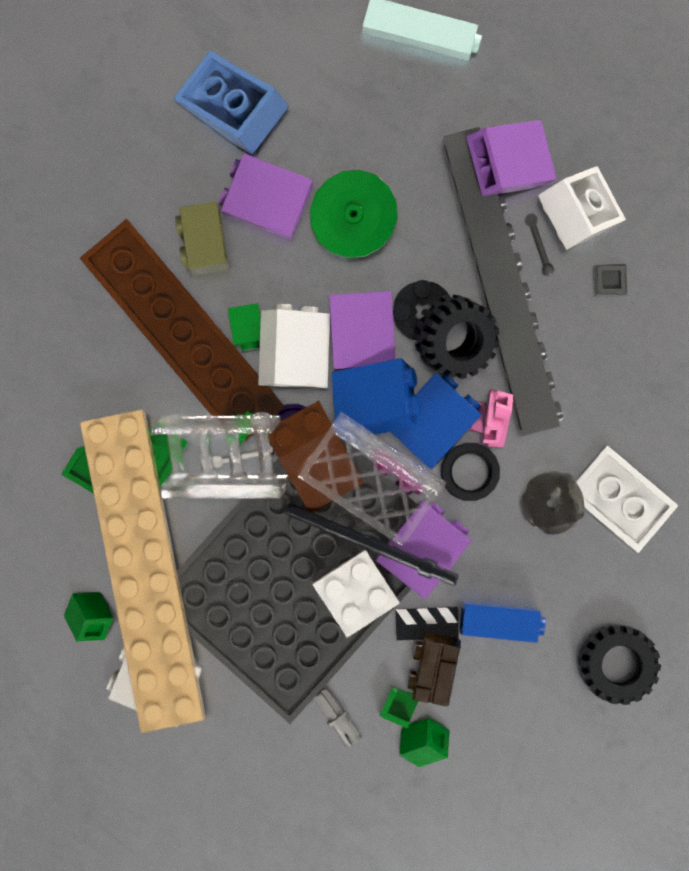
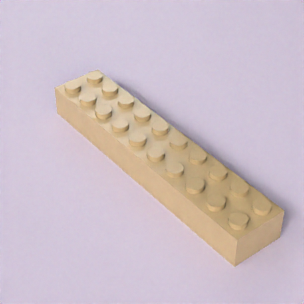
[80,410,206,733]

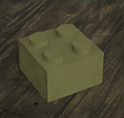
[175,201,229,276]

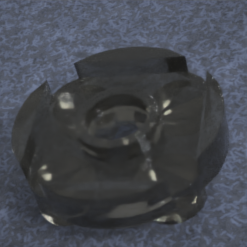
[522,471,585,535]

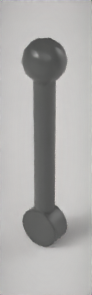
[525,214,555,275]

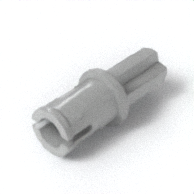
[313,688,362,748]

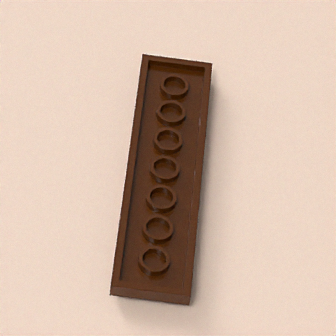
[80,219,286,447]

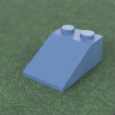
[173,51,289,155]

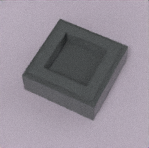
[594,264,627,297]

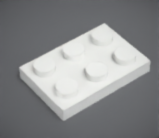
[566,446,678,553]

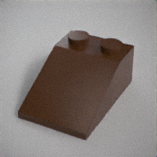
[264,401,364,512]

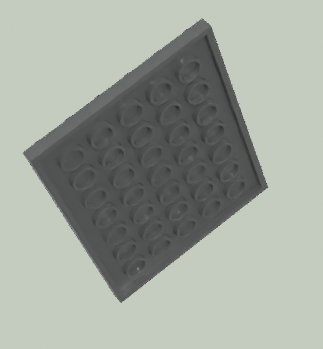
[177,431,418,724]

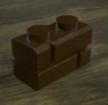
[407,632,461,707]

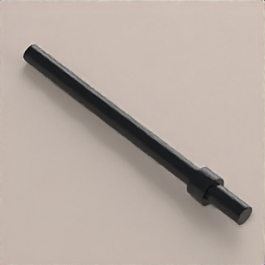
[285,503,459,586]

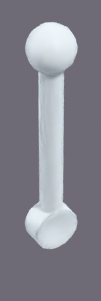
[211,444,274,468]

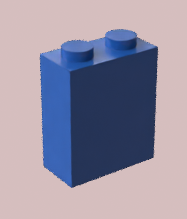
[332,358,420,440]
[390,373,482,470]
[459,601,546,643]

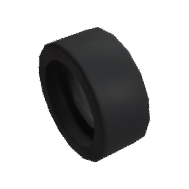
[441,443,500,501]

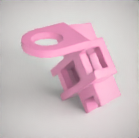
[469,389,513,448]

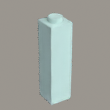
[362,0,482,61]

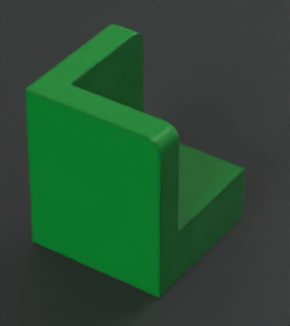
[64,592,113,642]
[379,685,419,729]
[399,718,450,767]

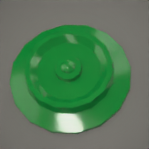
[310,170,398,258]

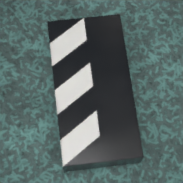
[395,607,459,641]

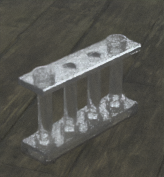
[151,412,289,498]

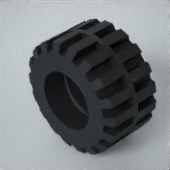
[414,294,500,379]
[579,625,661,705]

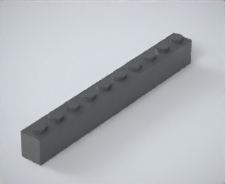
[442,127,563,436]

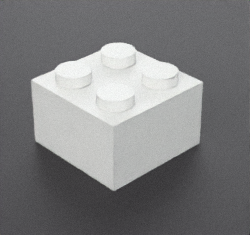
[313,549,400,638]

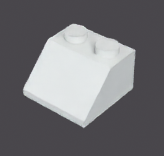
[538,166,626,250]

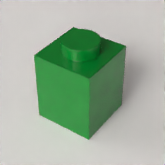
[227,303,261,351]

